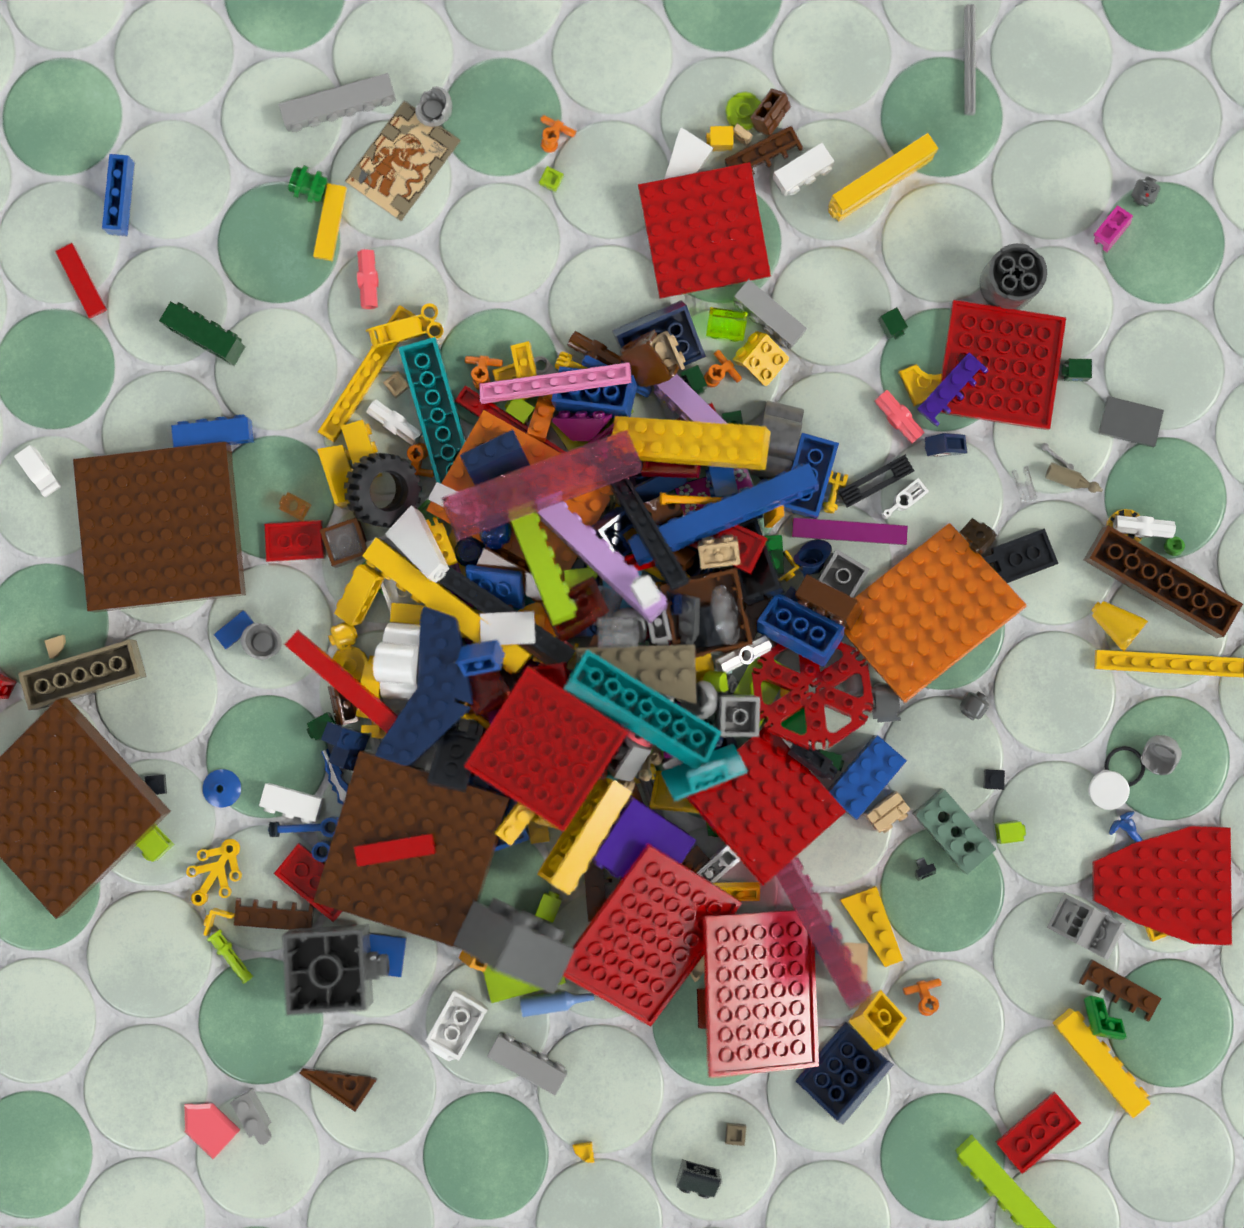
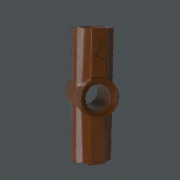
[567,331,622,365]

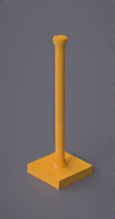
[660,493,784,528]

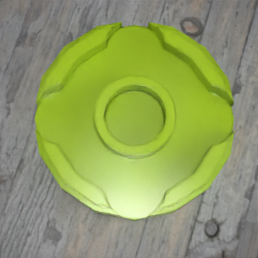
[725,92,761,130]

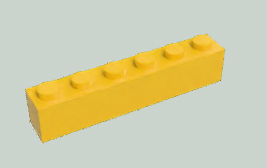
[1052,1008,1151,1118]

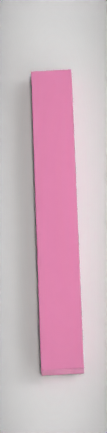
[479,363,632,404]

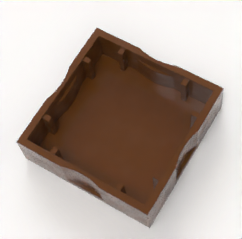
[658,567,753,658]

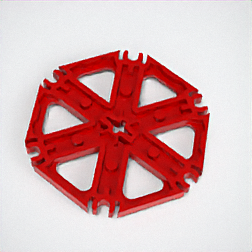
[752,642,873,750]

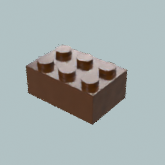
[795,575,862,631]

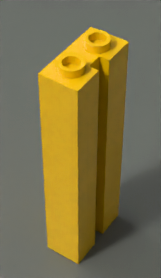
[828,133,939,222]

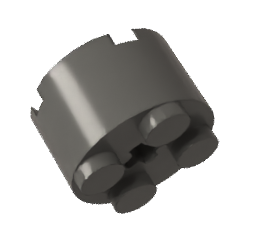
[871,683,901,723]

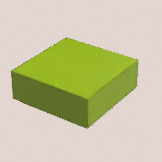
[539,166,564,192]

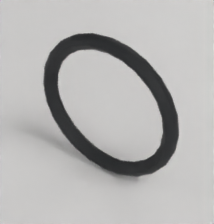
[1104,746,1145,787]

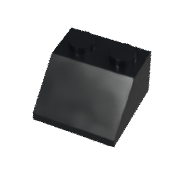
[694,602,728,648]
[676,1159,722,1199]

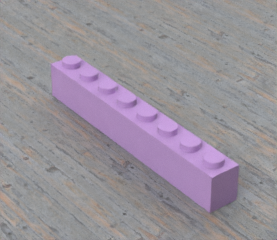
[537,497,667,624]

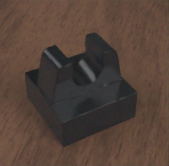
[915,857,936,881]

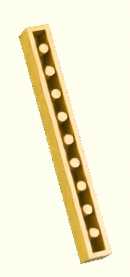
[362,537,532,674]

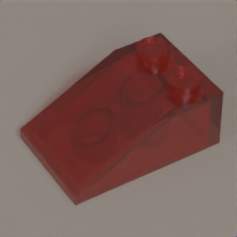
[541,576,609,642]

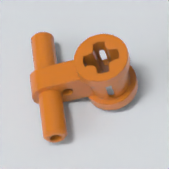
[540,115,576,153]
[704,350,742,388]
[465,355,503,390]
[407,443,434,478]
[903,978,942,1016]

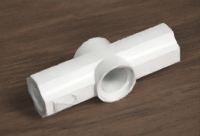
[367,400,423,445]
[1113,515,1176,538]
[714,635,772,673]

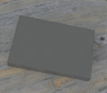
[1098,396,1164,447]

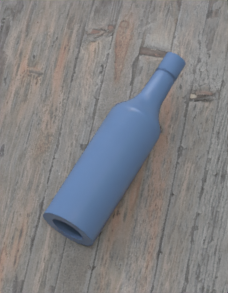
[520,991,595,1017]

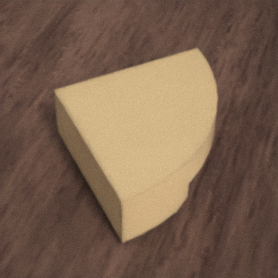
[45,635,66,659]

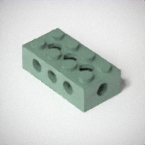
[912,789,996,874]

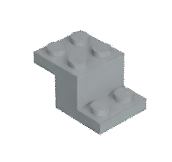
[1047,893,1126,960]

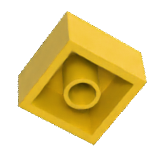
[849,990,907,1050]

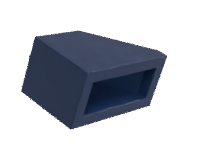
[925,433,968,457]

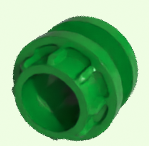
[288,165,328,204]

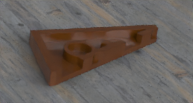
[299,1068,377,1112]

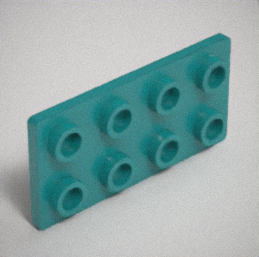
[661,744,747,801]

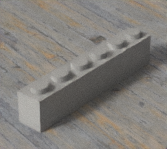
[279,73,396,132]

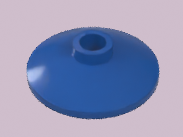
[203,769,241,808]

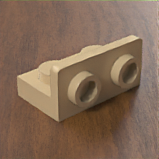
[650,331,686,370]
[698,535,740,569]

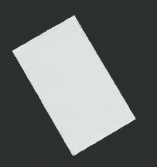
[480,611,535,645]

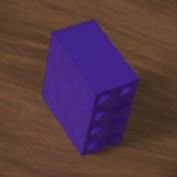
[591,795,696,879]

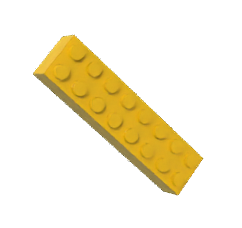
[610,416,770,470]

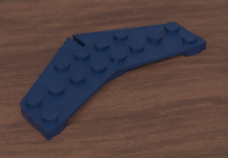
[375,606,473,766]

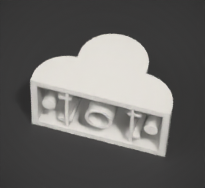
[373,622,420,701]

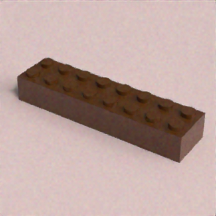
[1083,525,1243,638]

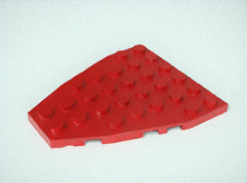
[1093,826,1232,945]

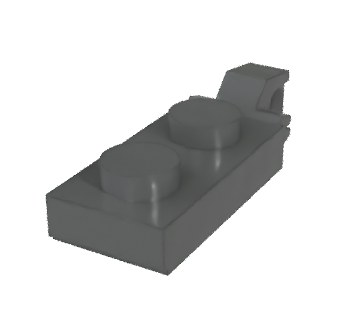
[678,594,700,645]

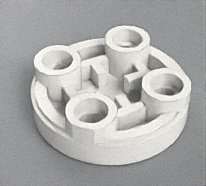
[1088,770,1129,810]

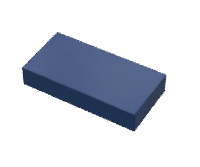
[213,610,254,649]

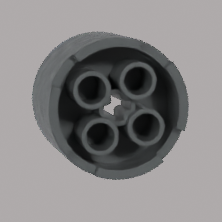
[980,243,1047,310]

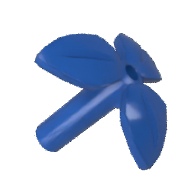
[1109,811,1143,843]

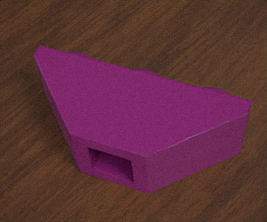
[552,410,612,441]

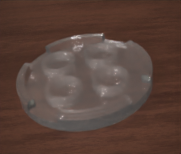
[712,585,740,645]

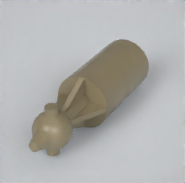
[1045,462,1103,493]

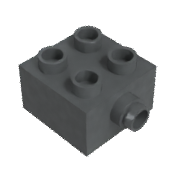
[454,898,575,993]
[282,924,389,1015]

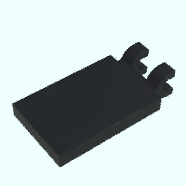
[983,528,1059,583]
[427,720,481,793]

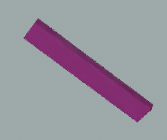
[792,518,908,545]

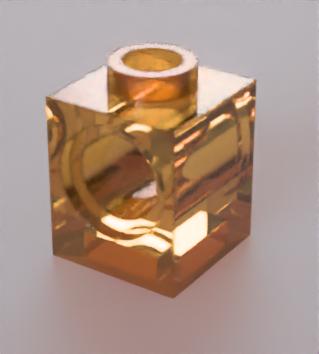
[279,492,311,521]

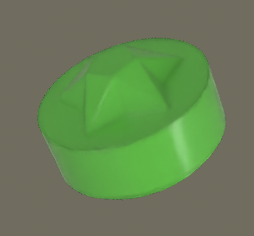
[1164,536,1185,556]

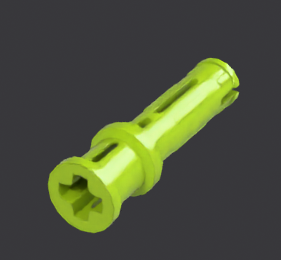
[206,929,254,984]

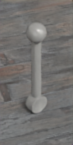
[1041,443,1074,470]

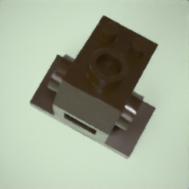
[960,518,997,555]

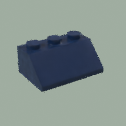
[460,430,531,493]
[623,461,688,503]

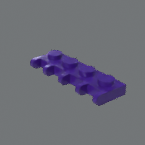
[917,352,988,427]

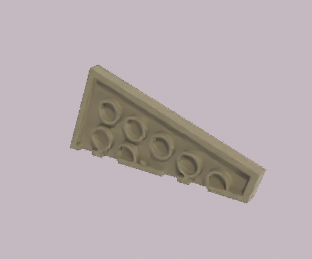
[576,644,696,704]

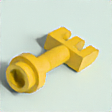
[555,352,587,369]
[822,471,848,514]

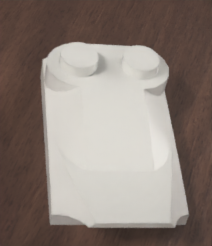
[425,989,488,1061]

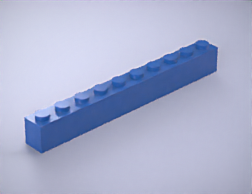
[628,463,819,566]

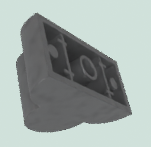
[749,400,804,479]

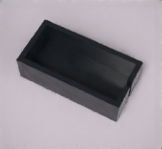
[732,517,784,606]

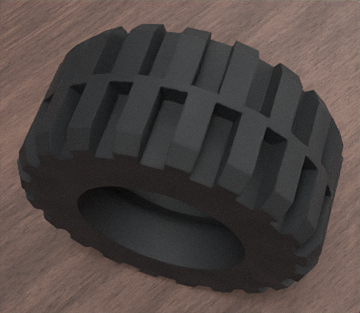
[344,453,422,528]

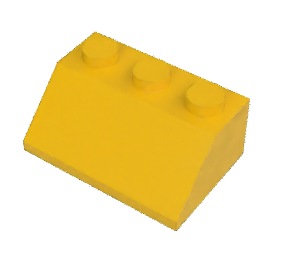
[317,445,354,509]

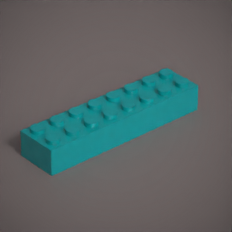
[398,337,466,484]
[563,650,722,769]

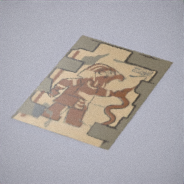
[345,101,461,221]

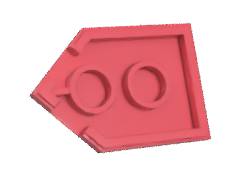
[184,1103,240,1159]

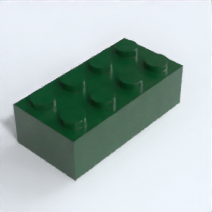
[159,301,245,366]

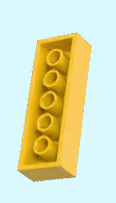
[537,775,632,894]

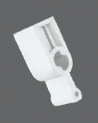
[14,445,61,497]
[881,478,929,520]

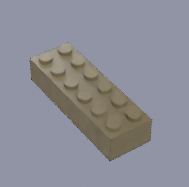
[18,639,147,710]

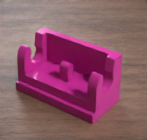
[1093,205,1133,253]

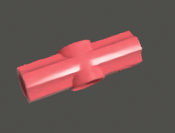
[357,249,379,310]
[874,390,925,444]

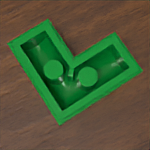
[1084,996,1127,1040]

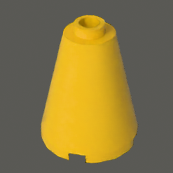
[1091,601,1148,651]

